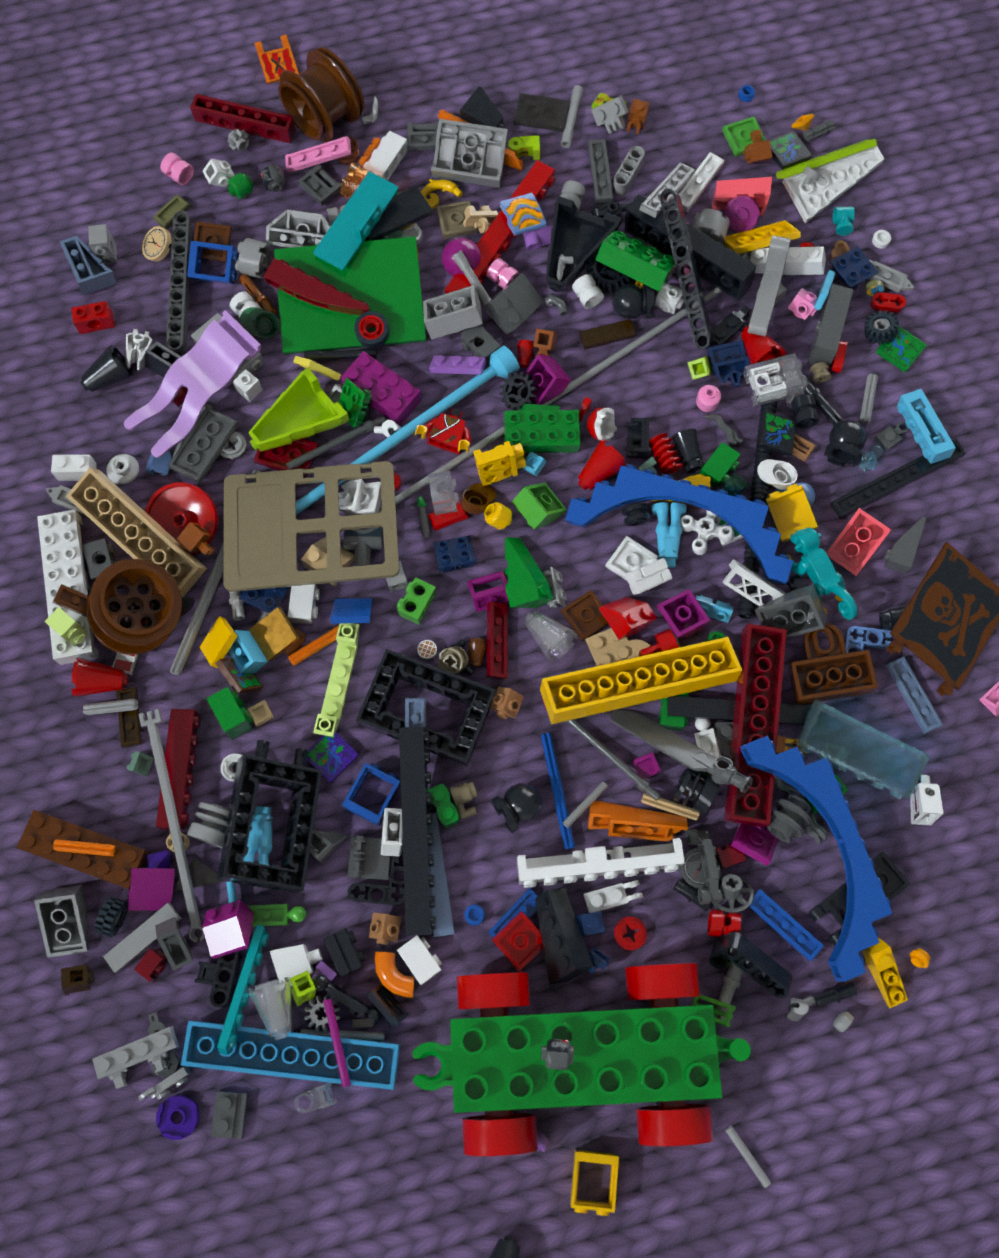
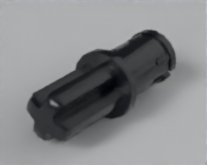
[673,879,712,911]
[815,982,857,1006]

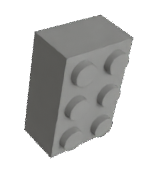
[423,285,483,339]

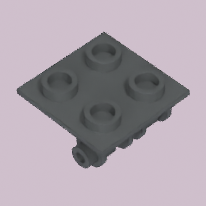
[348,836,390,880]

